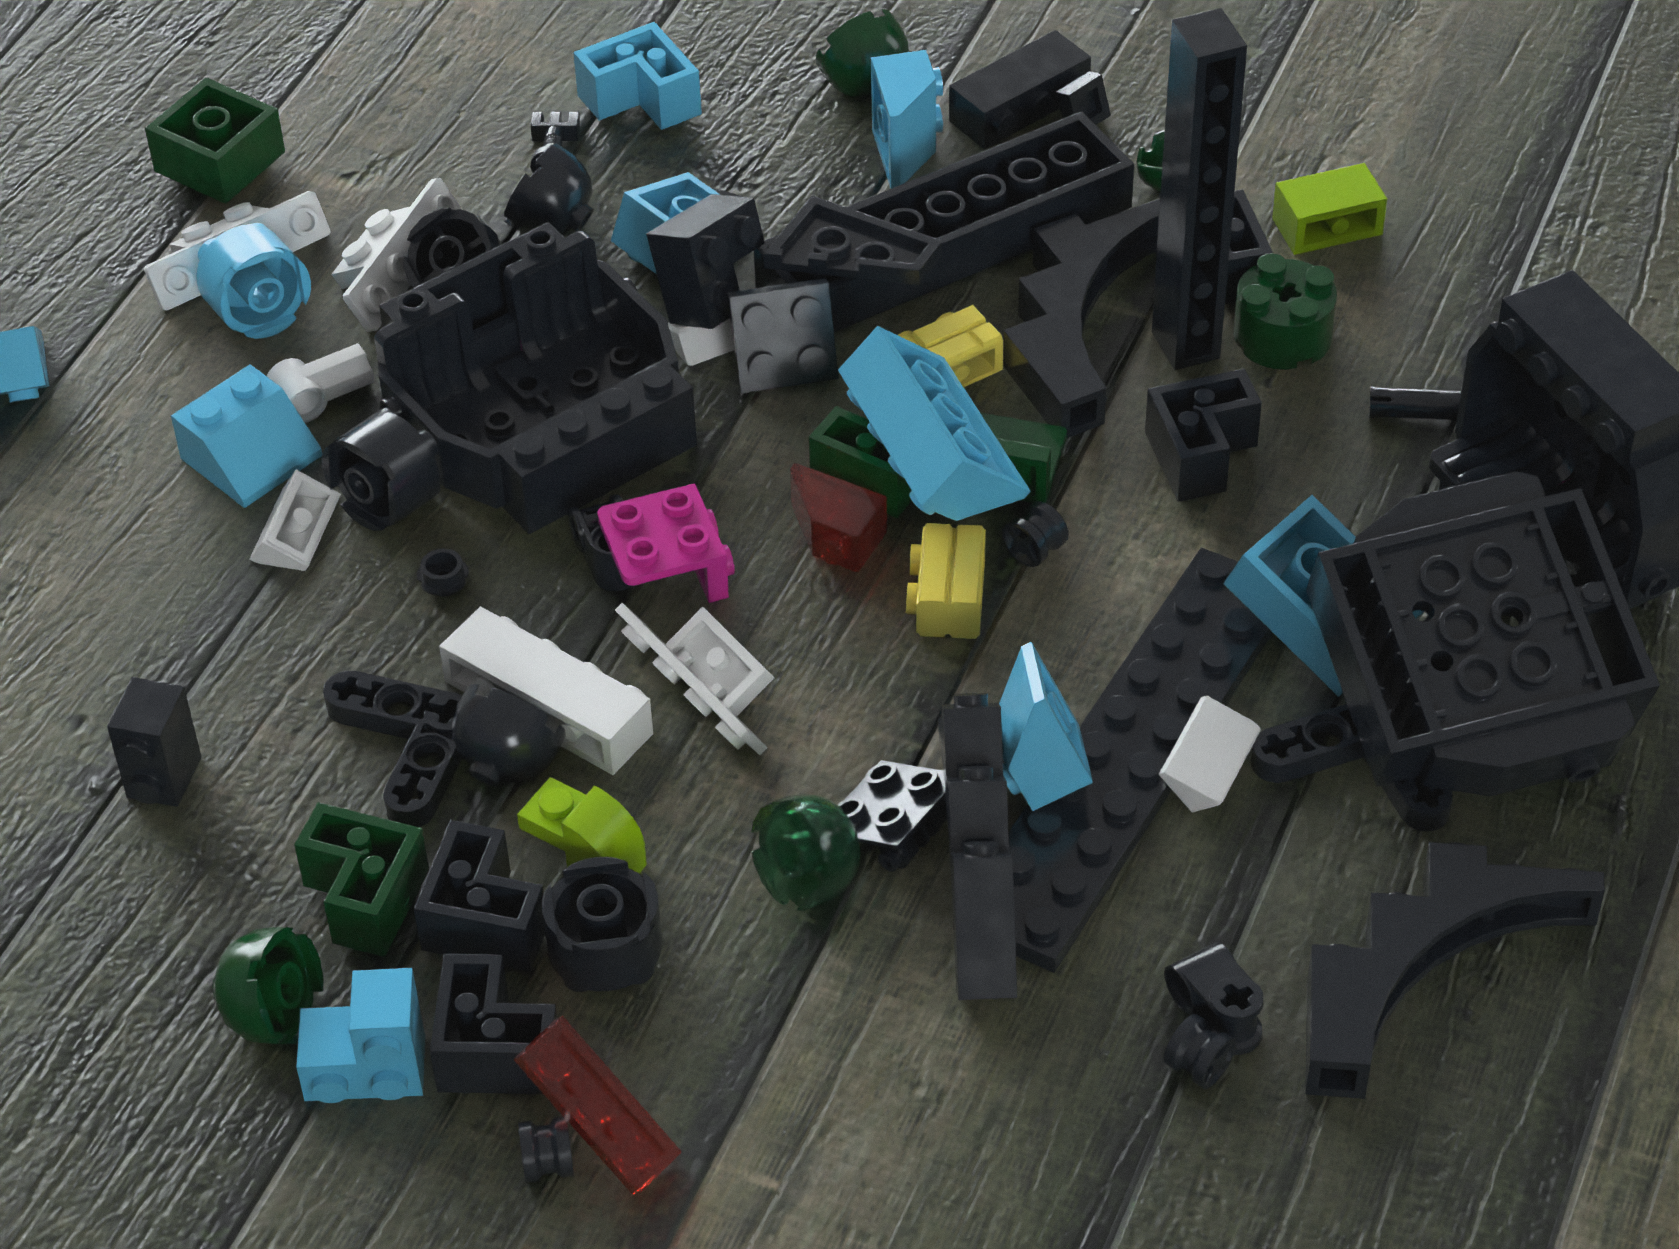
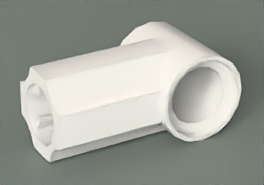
[267,343,374,423]

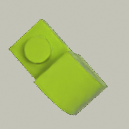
[517,777,647,874]

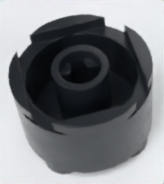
[322,408,440,531]
[542,857,662,992]

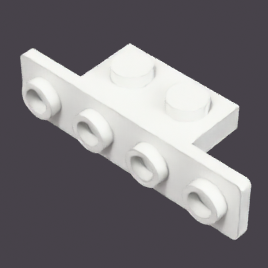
[331,178,463,332]
[144,191,331,310]
[615,603,775,755]

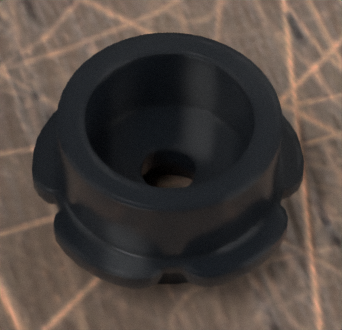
[417,548,469,597]

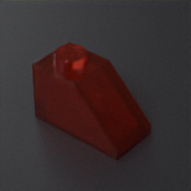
[790,463,887,572]

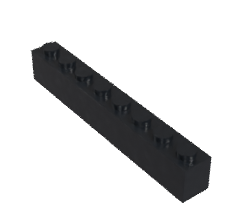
[1152,8,1247,370]

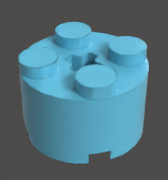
[196,223,311,339]

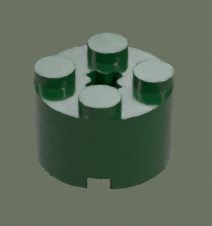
[1233,253,1337,370]

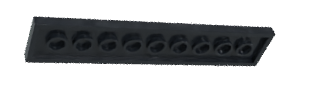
[1008,547,1273,973]

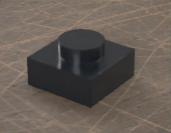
[1057,71,1111,125]

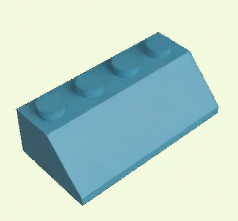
[838,326,1031,521]

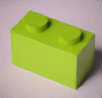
[1272,163,1387,255]

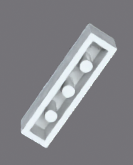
[439,606,653,775]

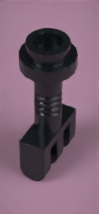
[530,112,580,173]

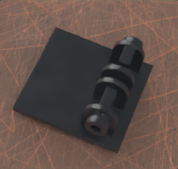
[816,760,947,872]

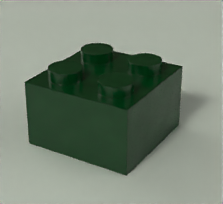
[145,77,285,204]

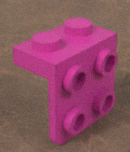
[597,483,735,603]

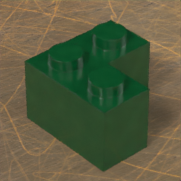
[809,406,912,518]
[294,802,429,957]

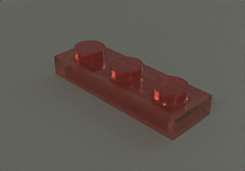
[513,1016,682,1195]

